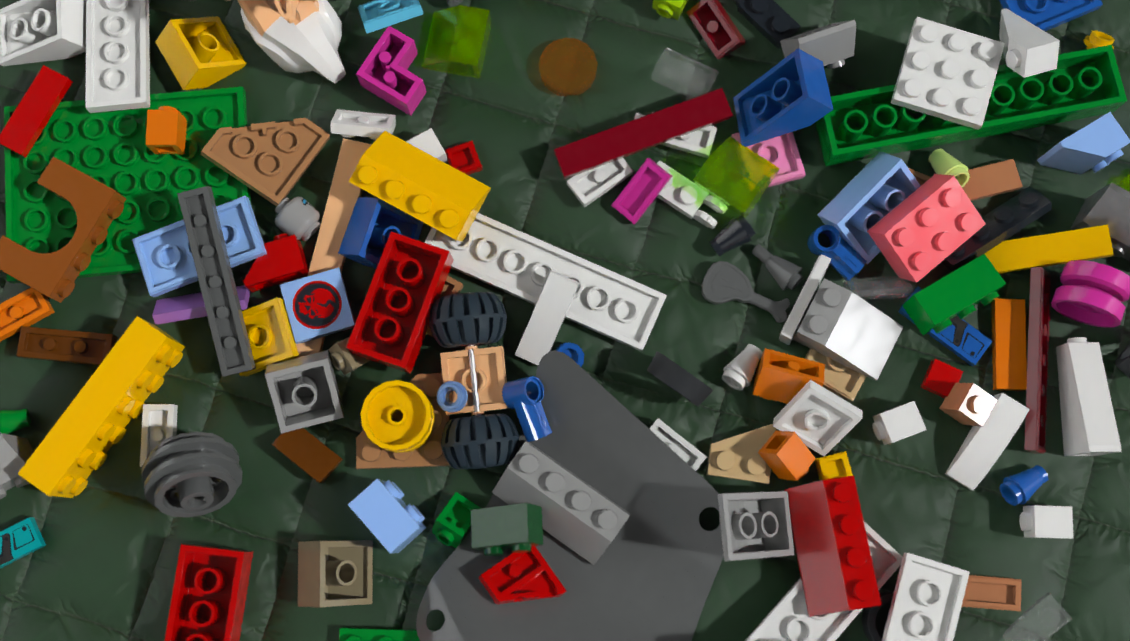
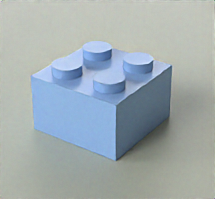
[348,478,426,554]

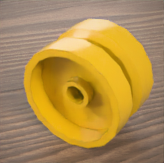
[361,380,435,454]

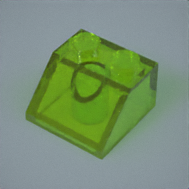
[422,5,491,79]
[693,137,780,219]

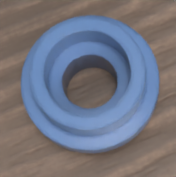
[437,381,468,412]

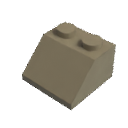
[298,540,373,607]

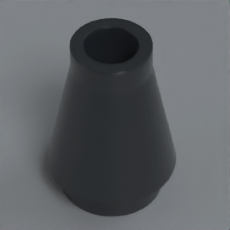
[709,215,756,257]

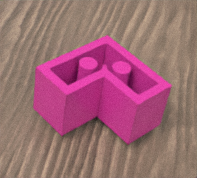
[356,26,427,116]

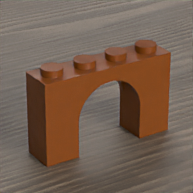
[0,156,126,303]

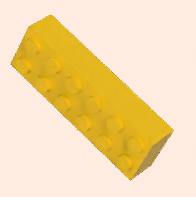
[18,316,186,498]

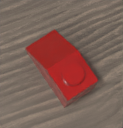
[244,233,309,292]

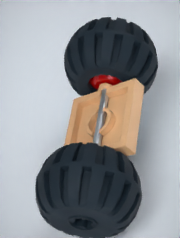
[429,292,519,469]

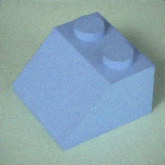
[1037,112,1130,175]

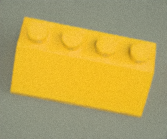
[349,131,491,241]

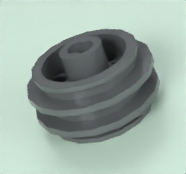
[141,432,243,518]

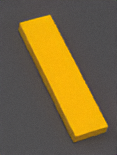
[984,225,1114,273]

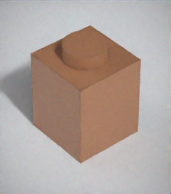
[939,383,997,427]

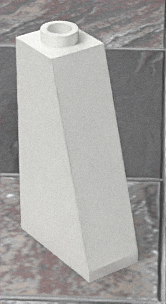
[1056,337,1121,456]

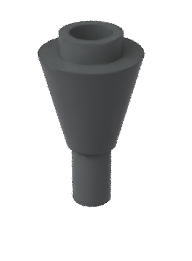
[752,244,803,291]

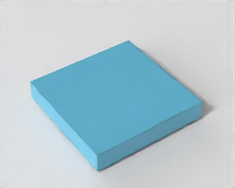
[358,0,424,34]

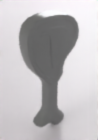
[701,261,790,323]

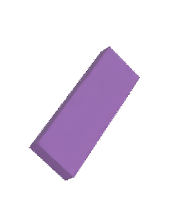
[152,285,250,324]

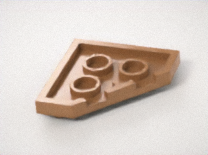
[201,117,330,206]
[356,373,450,469]

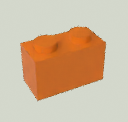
[753,348,825,404]

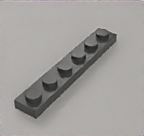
[177,186,256,377]

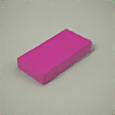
[611,158,673,224]

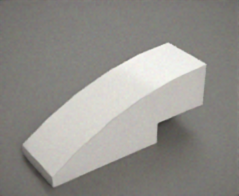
[945,393,1030,491]

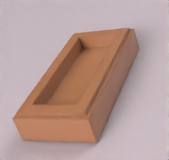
[962,159,1023,201]
[961,575,1022,612]

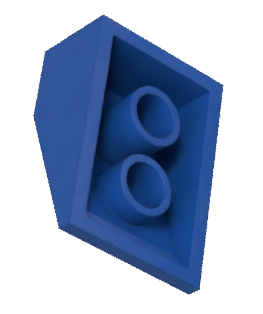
[733,48,834,147]

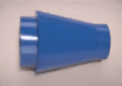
[999,465,1048,506]

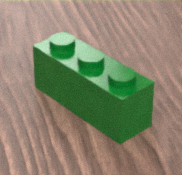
[902,254,1006,336]

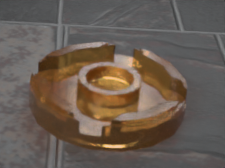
[539,38,597,96]

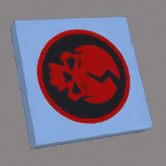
[280,267,355,344]

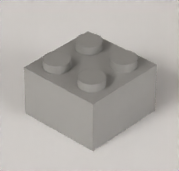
[265,350,344,433]

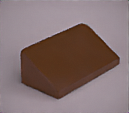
[272,428,343,484]

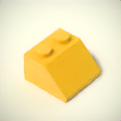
[155,16,246,90]

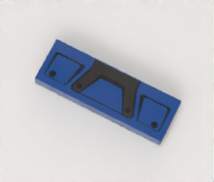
[898,286,992,366]

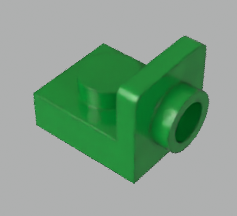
[432,492,481,548]

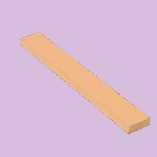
[296,138,372,358]

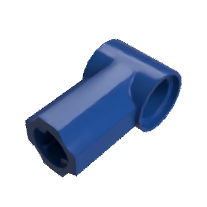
[807,225,867,281]
[502,376,552,442]

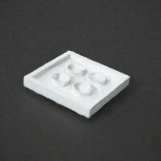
[891,17,1005,130]

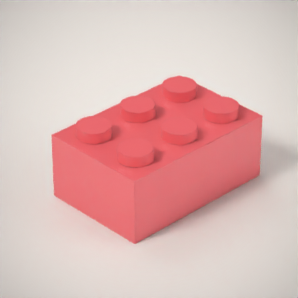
[867,174,986,282]

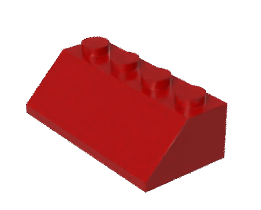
[783,475,882,617]

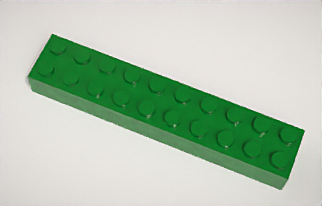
[815,45,1127,166]

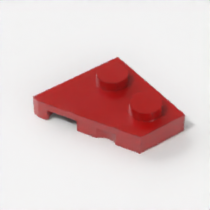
[478,546,566,605]

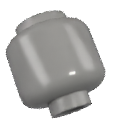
[275,197,321,241]

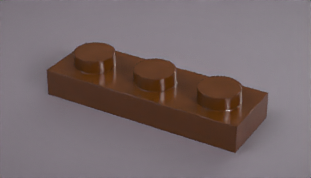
[16,326,117,365]

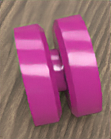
[1051,260,1130,327]

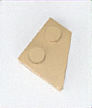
[706,424,776,484]

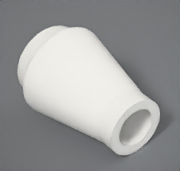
[722,344,763,391]

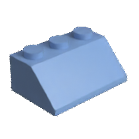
[818,151,921,264]

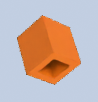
[145,106,187,154]
[758,430,816,481]

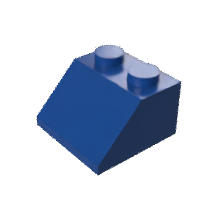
[338,197,424,269]

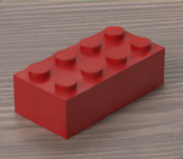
[346,231,454,374]
[165,544,253,641]

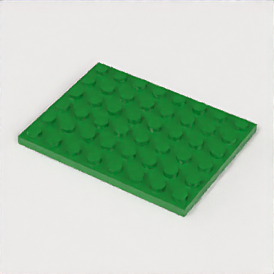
[4,86,254,284]

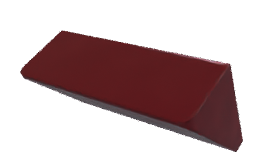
[686,0,746,60]

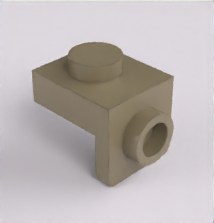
[328,337,370,376]

